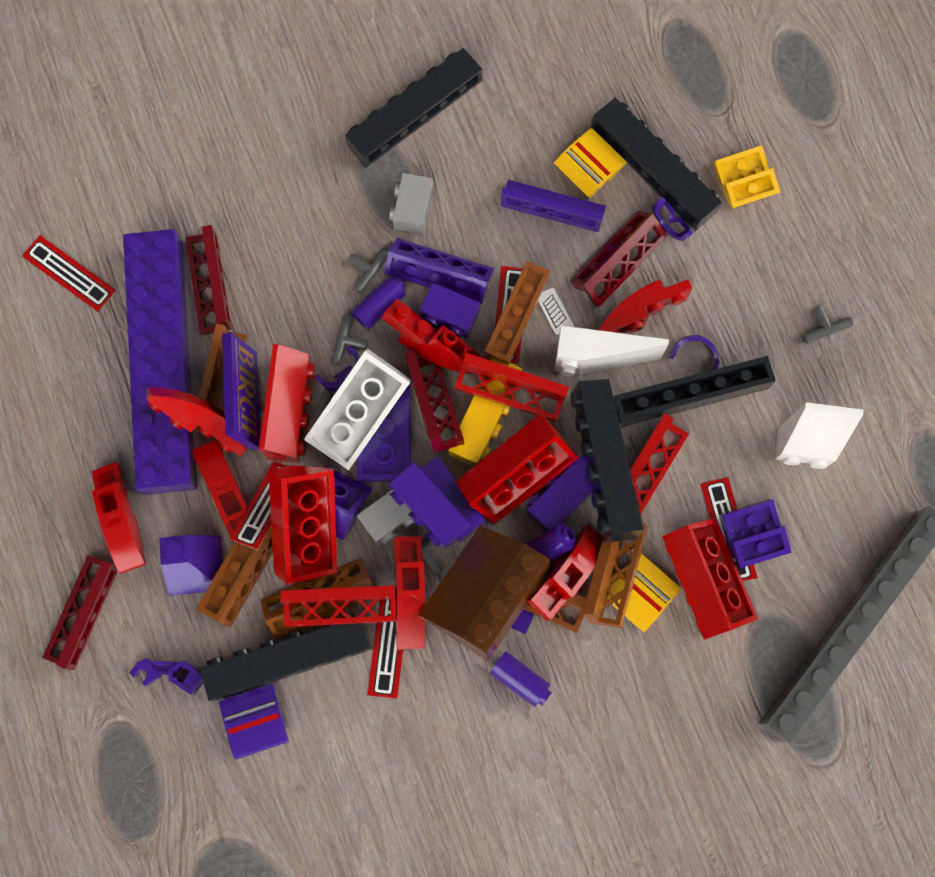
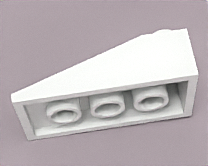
[554,326,669,377]
[304,349,411,470]
[775,402,864,469]

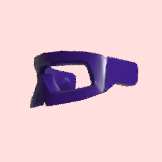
[652,197,694,241]
[669,335,720,371]
[314,346,360,392]

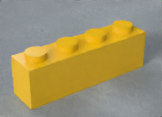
[448,359,522,467]

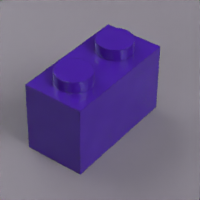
[420,283,481,338]

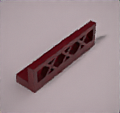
[570,211,667,307]
[185,225,232,336]
[404,350,465,453]
[42,555,118,670]

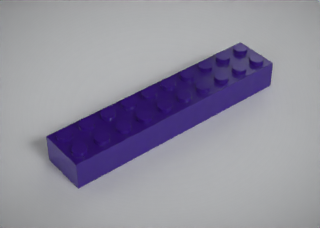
[123,229,197,495]

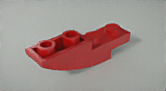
[599,279,693,333]
[381,299,484,374]
[145,387,247,456]
[191,440,247,544]
[92,462,146,574]
[527,524,603,621]
[393,536,425,650]

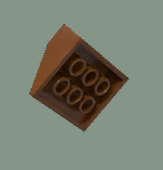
[418,525,550,661]

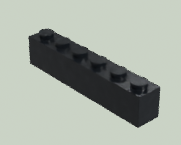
[345,48,482,168]
[591,97,722,231]
[613,356,776,428]
[570,379,644,543]
[200,613,373,701]

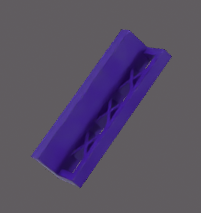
[501,180,606,233]
[384,238,494,304]

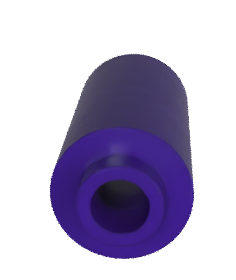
[350,276,406,330]
[525,524,576,561]
[489,651,552,707]

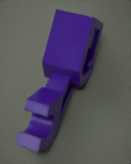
[129,658,203,695]

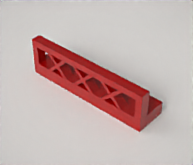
[454,353,569,422]
[630,414,689,515]
[281,585,397,627]

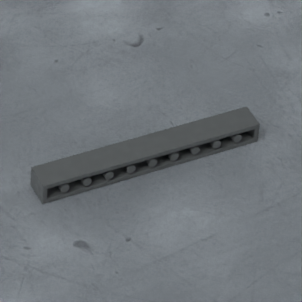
[759,506,935,743]

